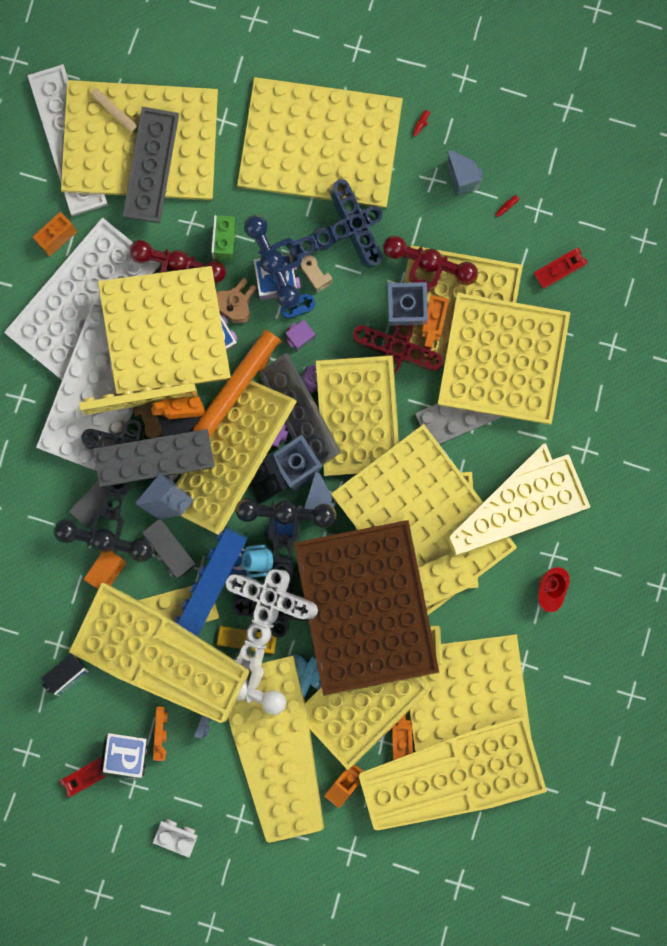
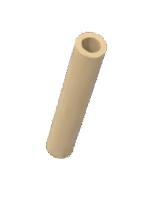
[91,88,138,133]

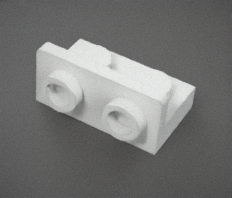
[153,819,198,858]

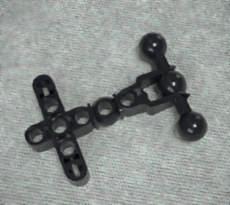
[53,420,154,562]
[233,498,337,638]

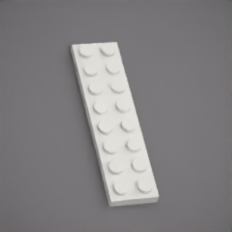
[28,65,108,216]

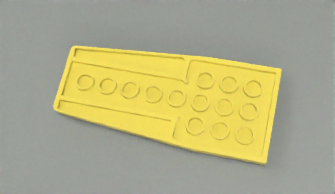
[69,582,249,723]
[228,656,324,843]
[359,716,547,830]

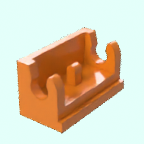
[33,212,77,257]
[84,551,127,590]

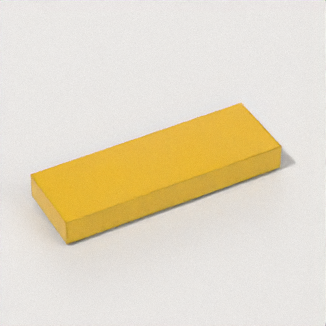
[217,626,277,654]

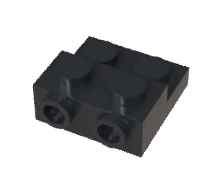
[247,454,288,504]

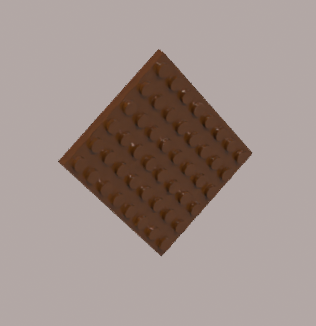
[294,520,440,696]

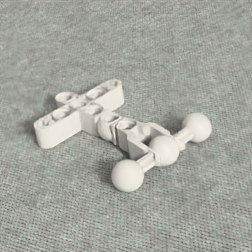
[226,569,318,715]

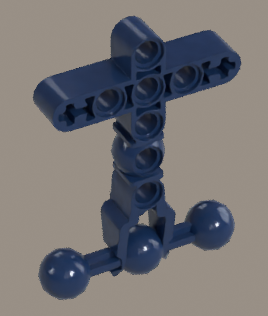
[244,179,383,309]

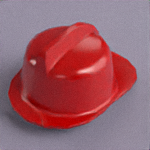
[538,567,570,613]

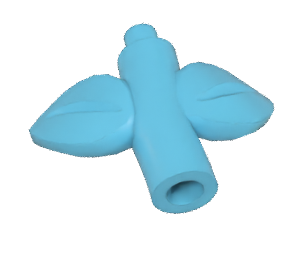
[287,655,321,697]

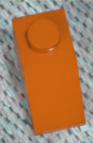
[324,765,364,809]

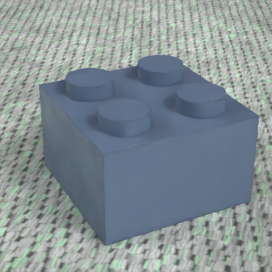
[388,282,428,326]

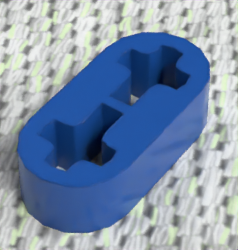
[281,294,315,319]

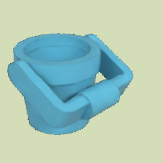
[241,545,273,578]

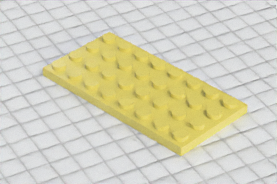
[176,381,297,535]

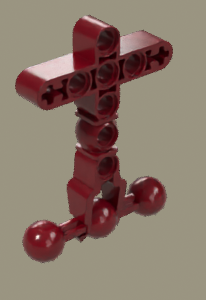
[353,235,479,376]
[129,240,226,284]

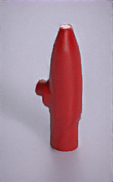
[413,110,430,137]
[495,195,519,217]

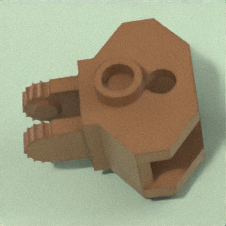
[216,278,257,323]

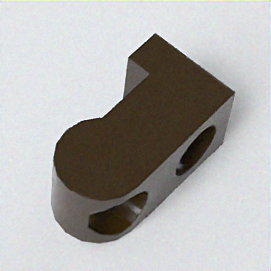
[133,402,163,439]

